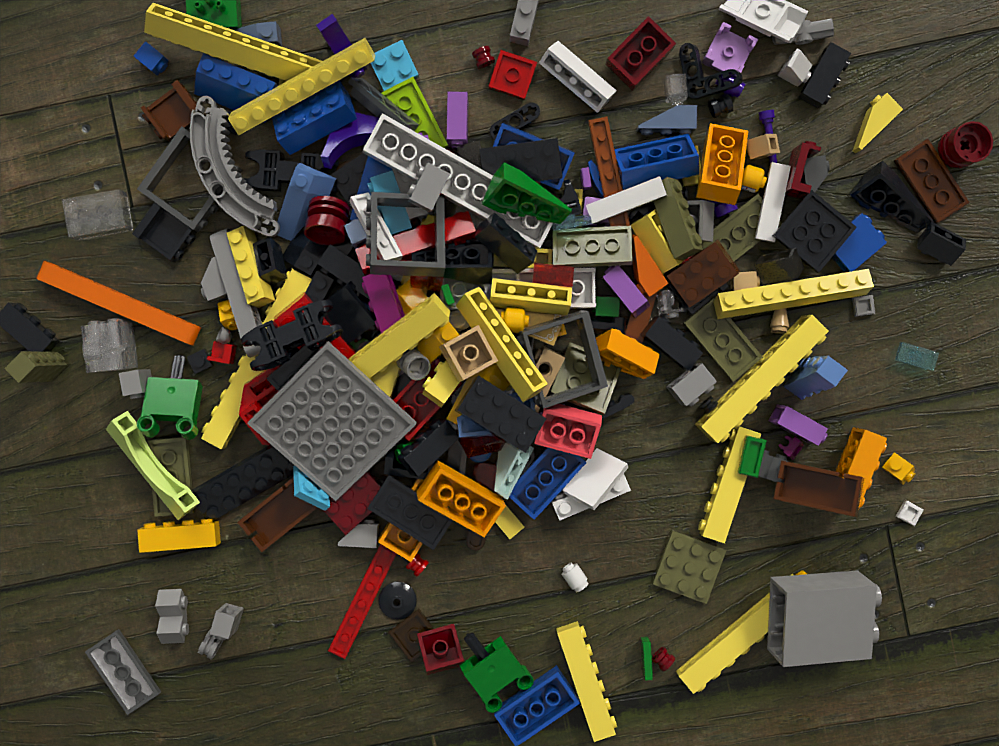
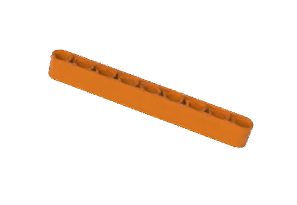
[36,261,201,346]

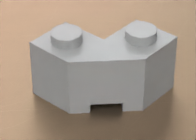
[155,589,189,644]

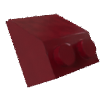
[417,624,464,675]

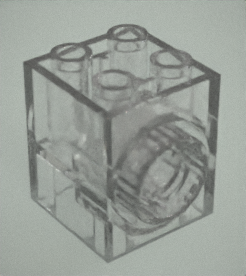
[81,318,138,373]

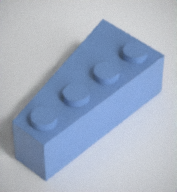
[783,356,848,400]

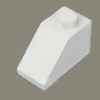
[778,49,812,87]

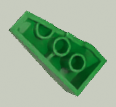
[482,162,572,224]

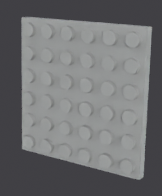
[247,341,417,501]

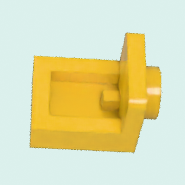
[218,300,238,331]
[882,452,915,485]

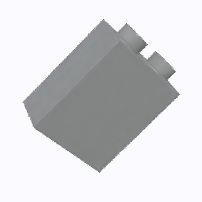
[767,570,882,667]

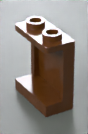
[141,80,205,142]

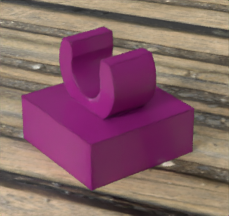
[779,436,804,461]

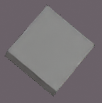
[852,295,875,317]

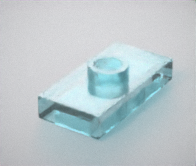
[551,214,592,231]
[895,342,939,371]

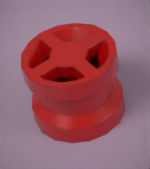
[405,552,429,577]

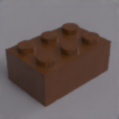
[667,239,740,308]

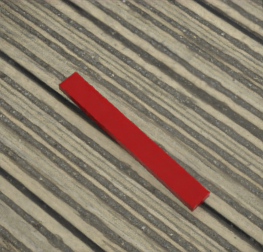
[328,544,397,659]

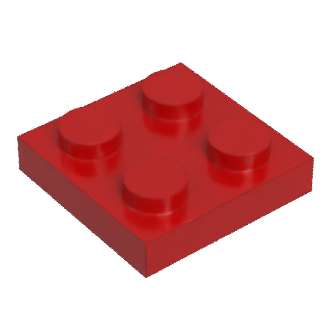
[488,50,537,100]

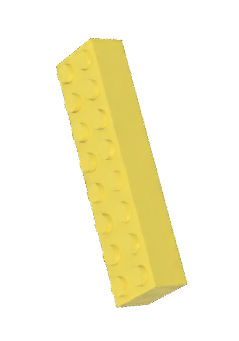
[695,315,829,443]

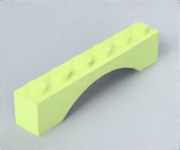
[106,411,200,520]

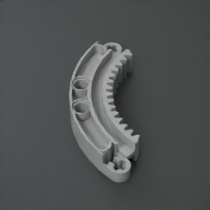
[190,96,280,237]

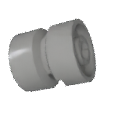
[396,348,431,380]

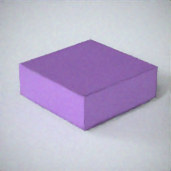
[580,167,591,190]

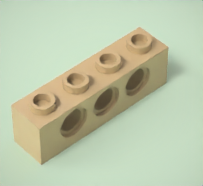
[534,346,565,413]

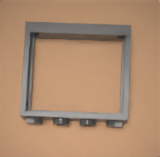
[137,126,243,232]
[366,192,445,277]
[516,310,608,409]

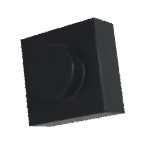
[187,349,214,374]

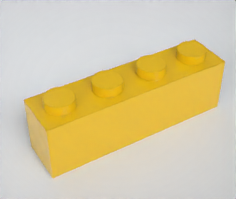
[137,518,221,553]

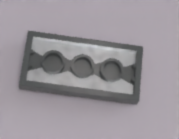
[85,629,161,715]

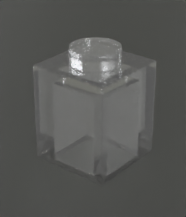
[663,73,688,105]

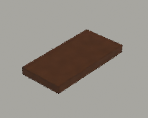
[893,138,970,224]

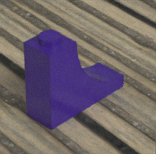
[316,14,367,78]
[321,112,379,169]

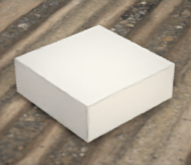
[896,500,923,526]

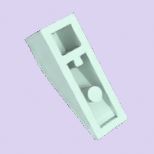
[494,442,534,500]

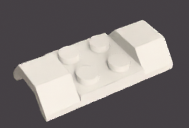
[719,0,808,43]

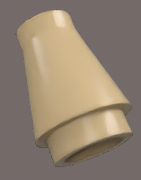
[770,308,789,334]

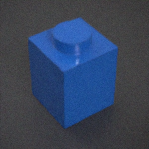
[134,41,169,76]

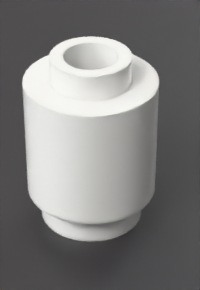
[561,563,589,592]

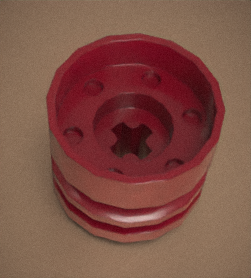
[938,121,993,169]
[304,196,350,246]

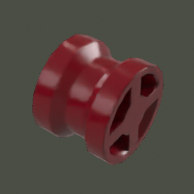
[472,46,495,69]
[652,647,675,672]

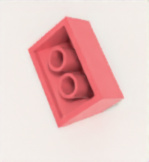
[534,404,602,459]

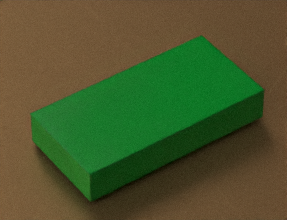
[441,284,456,308]
[737,435,767,478]
[641,637,653,681]

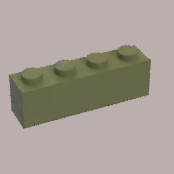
[653,177,703,260]
[4,351,68,383]

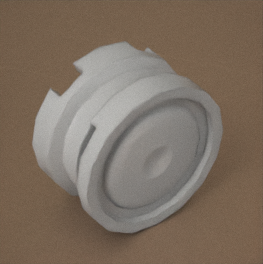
[197,629,223,660]

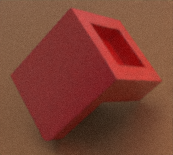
[207,341,237,364]

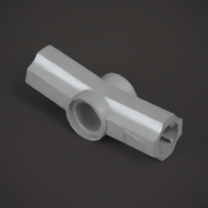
[772,19,834,45]

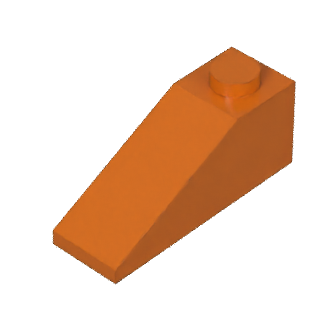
[632,234,669,297]

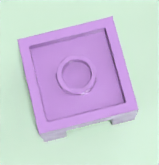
[702,22,758,76]

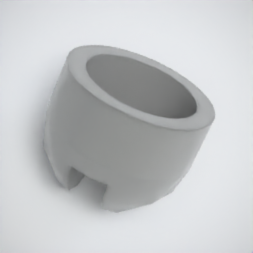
[216,327,232,344]

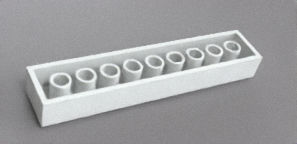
[362,113,553,248]

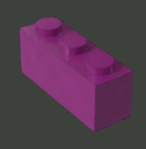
[362,274,405,333]

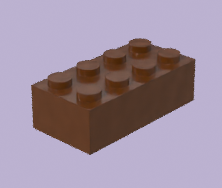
[774,460,865,517]
[237,477,318,552]

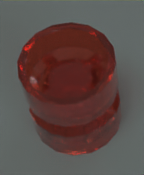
[410,276,444,292]

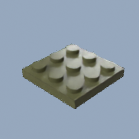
[550,342,621,416]
[652,530,727,604]

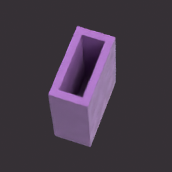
[447,92,469,150]
[603,265,650,318]
[768,404,828,446]

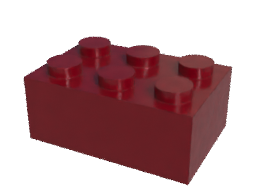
[605,16,676,91]
[323,470,382,535]

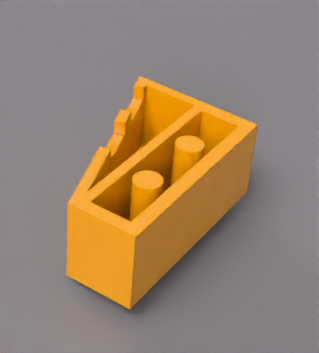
[586,328,660,379]

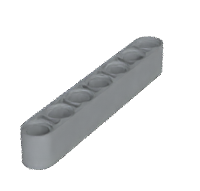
[210,228,262,358]

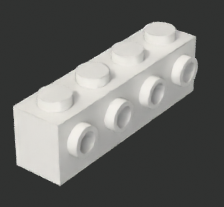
[539,41,617,113]
[552,474,631,520]

